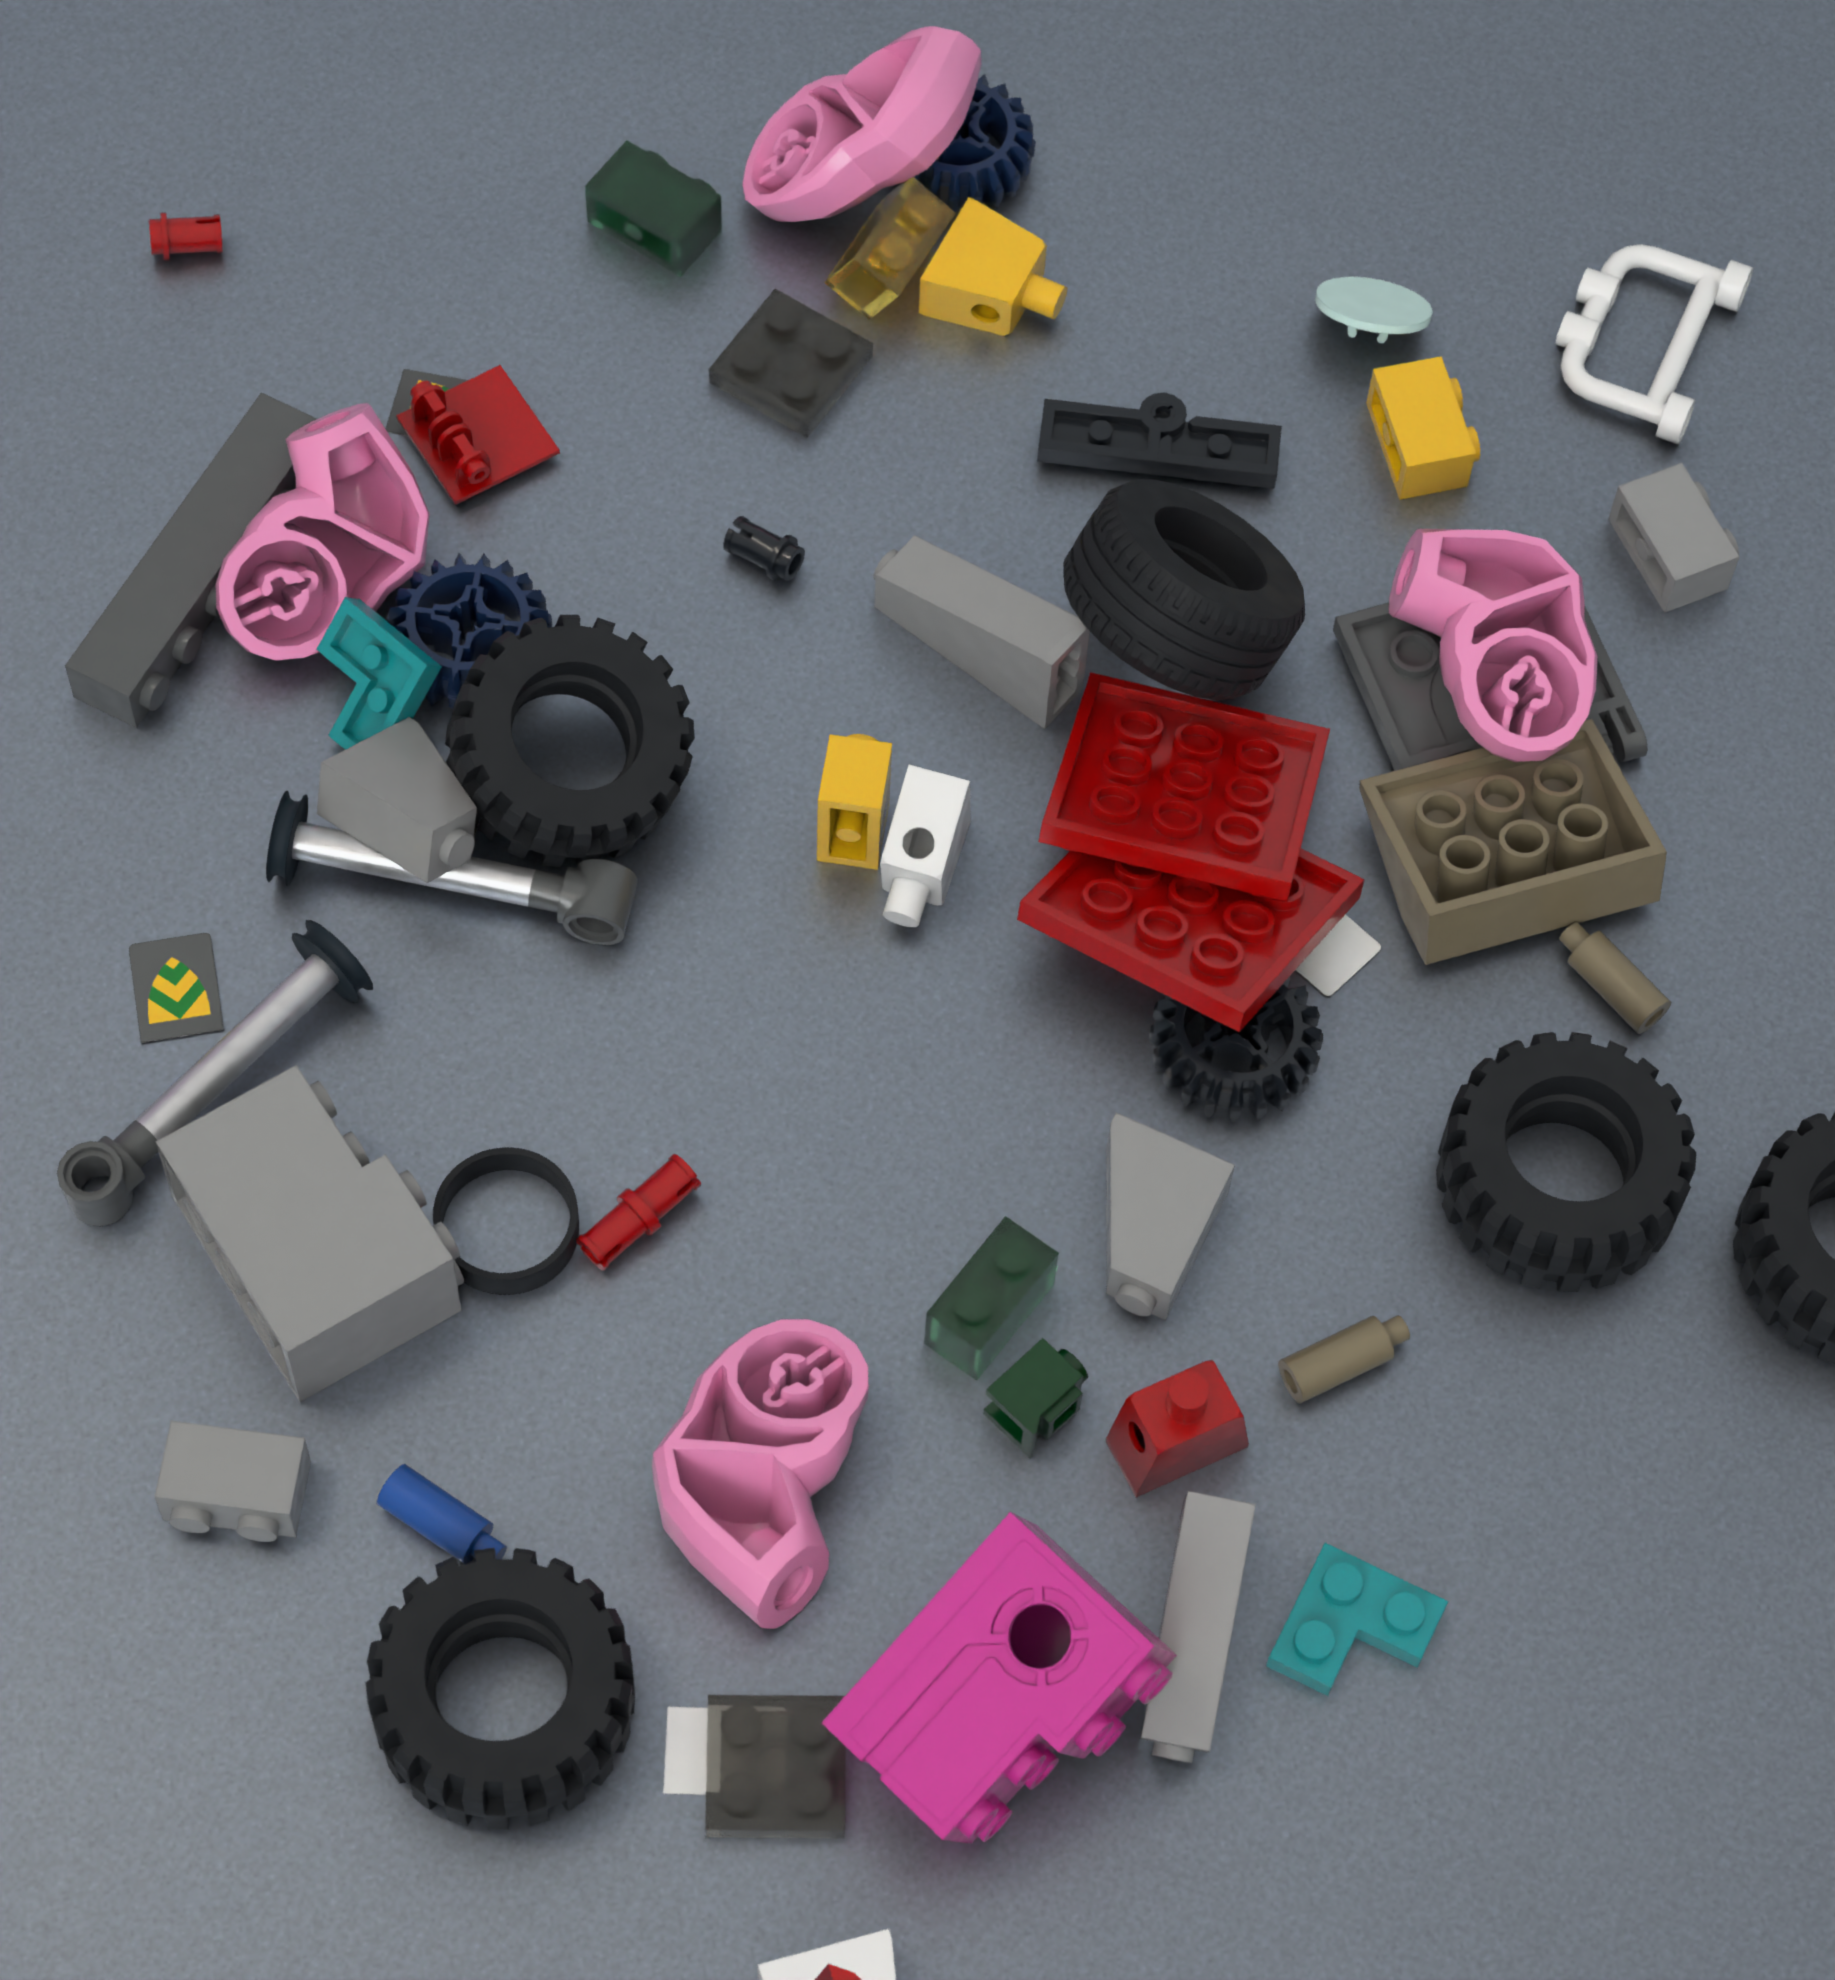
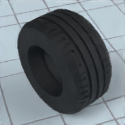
[1063,479,1305,700]

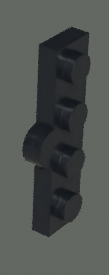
[1037,393,1282,489]

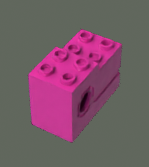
[821,1512,1177,1844]

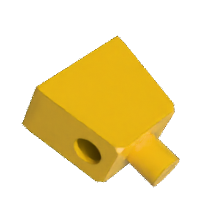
[919,197,1068,336]

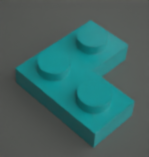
[316,597,442,750]
[1266,1543,1448,1696]

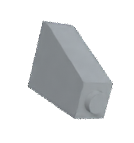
[317,717,477,883]
[1106,1112,1235,1320]

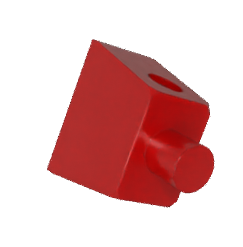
[1106,1360,1249,1498]

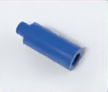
[377,1464,507,1564]

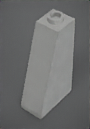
[873,535,1090,729]
[1140,1491,1256,1763]

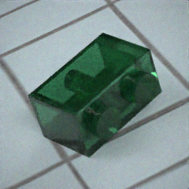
[585,140,722,277]
[924,1216,1059,1381]

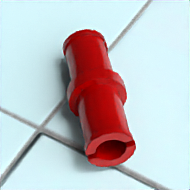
[576,1154,701,1271]

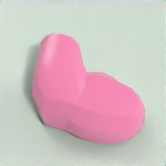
[743,26,982,222]
[216,403,430,661]
[1389,529,1598,762]
[652,1319,869,1629]

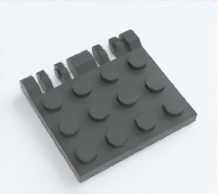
[1333,554,1648,771]

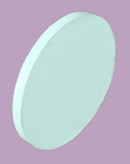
[1315,277,1432,344]

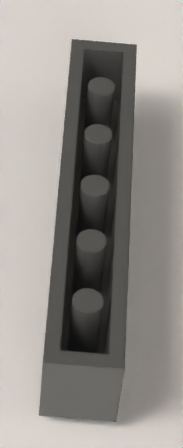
[65,392,317,728]

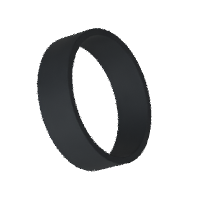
[433,1147,579,1295]

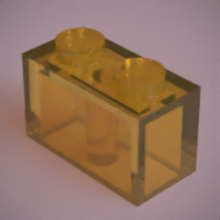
[824,177,956,320]

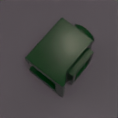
[983,1338,1088,1459]

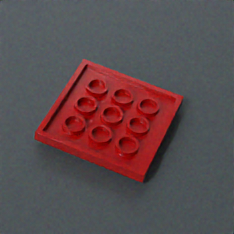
[1038,672,1330,902]
[1017,848,1365,1032]

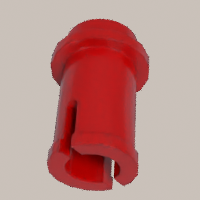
[149,212,223,260]

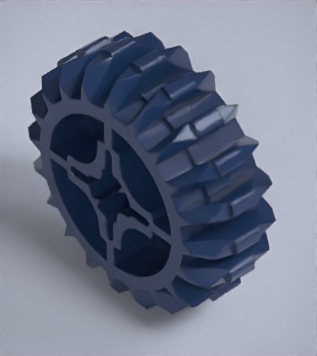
[893,74,1036,218]
[387,553,553,708]

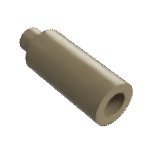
[1559,922,1671,1034]
[1278,1315,1410,1404]

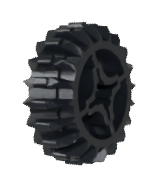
[1149,976,1323,1123]

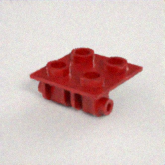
[396,365,560,505]

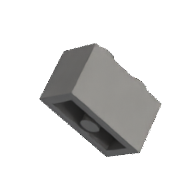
[1608,463,1739,613]
[154,1421,311,1542]

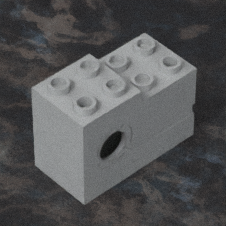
[156,1065,464,1402]

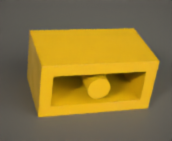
[1366,356,1480,500]
[816,734,892,870]

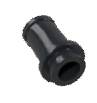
[723,516,805,581]

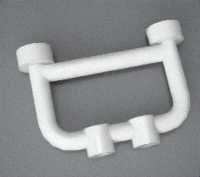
[1556,244,1753,445]

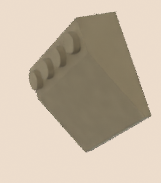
[1359,719,1667,965]

